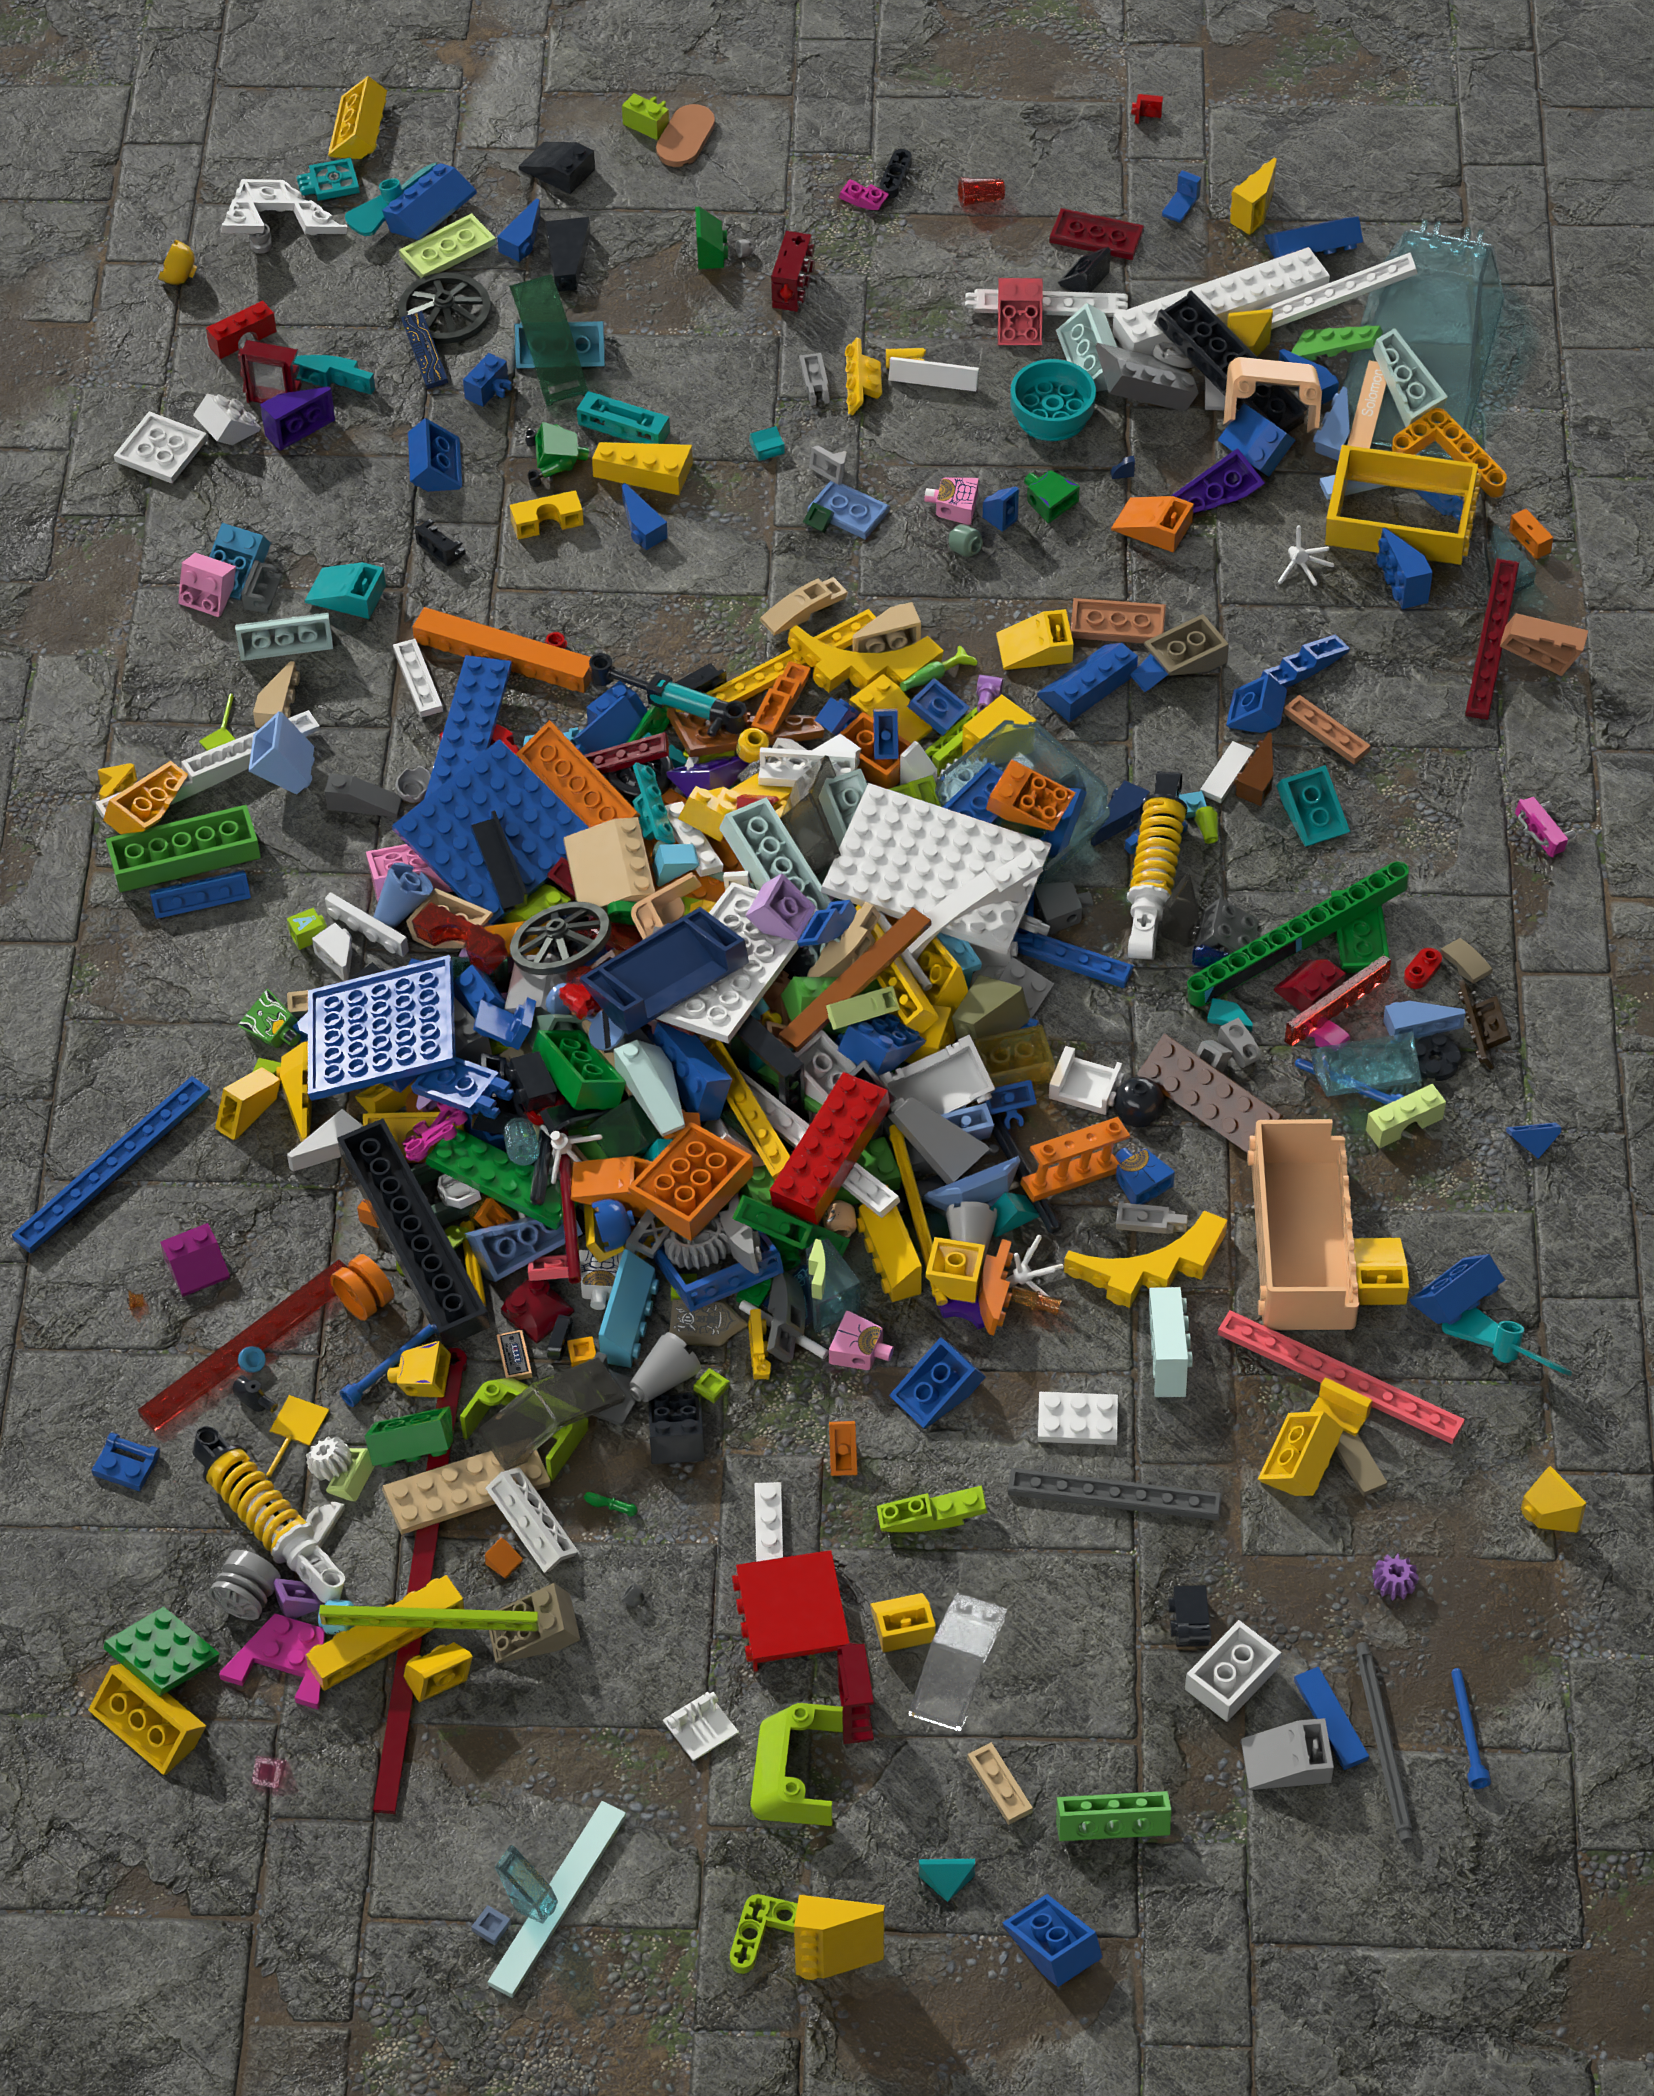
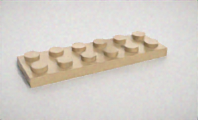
[382,1438,550,1535]

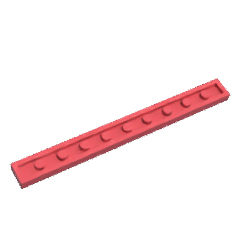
[1217,1310,1465,1444]

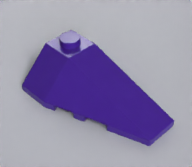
[1171,448,1265,514]
[667,756,750,797]

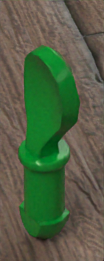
[583,1492,638,1516]

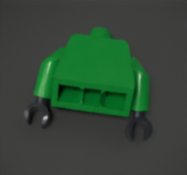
[525,422,589,487]

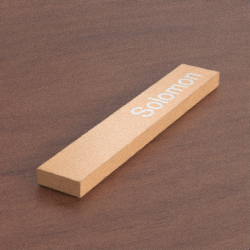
[1347,360,1387,449]

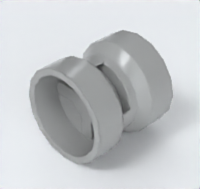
[249,223,272,254]

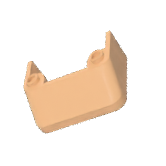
[1223,357,1322,433]
[631,872,702,939]

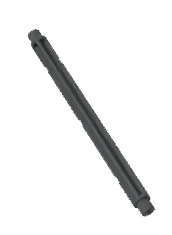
[1356,1642,1413,1844]

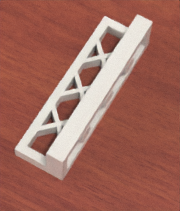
[758,748,856,788]
[485,1467,579,1573]

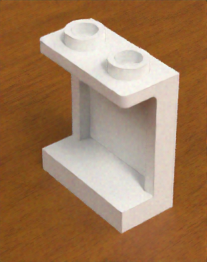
[1049,1046,1125,1115]

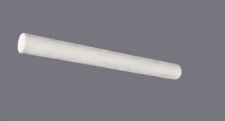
[739,1300,829,1359]

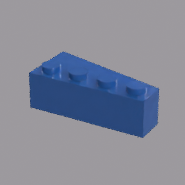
[653,1022,732,1122]

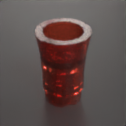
[957,177,1005,207]

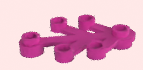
[402,1102,468,1161]

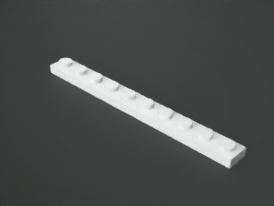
[738,1068,900,1218]

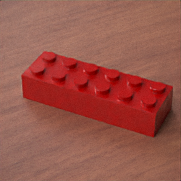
[769,1072,890,1225]

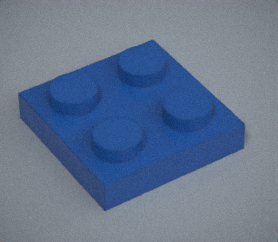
[907,678,970,736]

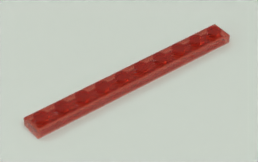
[138,1259,349,1431]

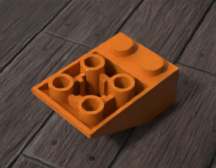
[1111,496,1194,553]
[986,759,1076,831]
[571,1156,652,1218]

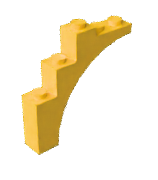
[787,625,944,693]
[1064,1211,1228,1308]

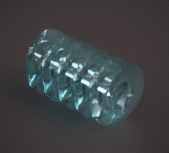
[503,1117,540,1165]

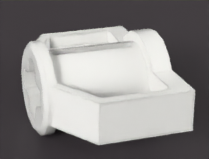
[437,1174,481,1209]

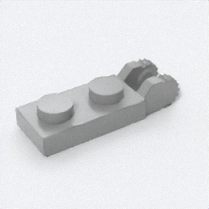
[799,353,830,406]

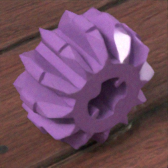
[1372,1554,1419,1601]

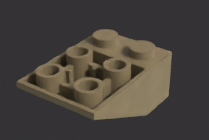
[489,1583,580,1663]

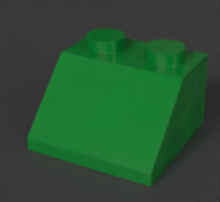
[695,206,728,269]

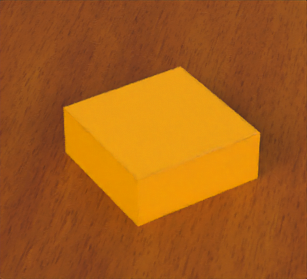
[567,1336,596,1368]

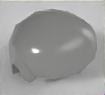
[395,766,431,803]

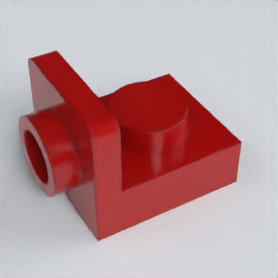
[1131,94,1163,124]

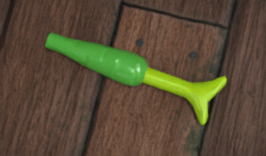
[900,646,978,691]

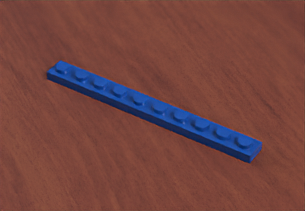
[12,1076,211,1254]

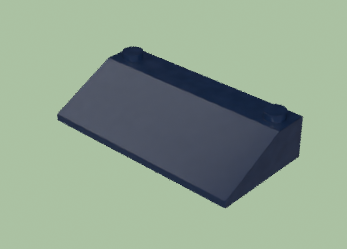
[580,907,749,1035]

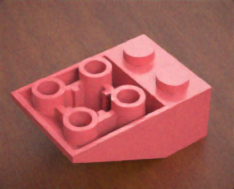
[998,278,1043,345]

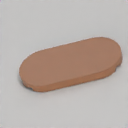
[656,104,715,167]

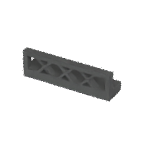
[625,1209,672,1259]

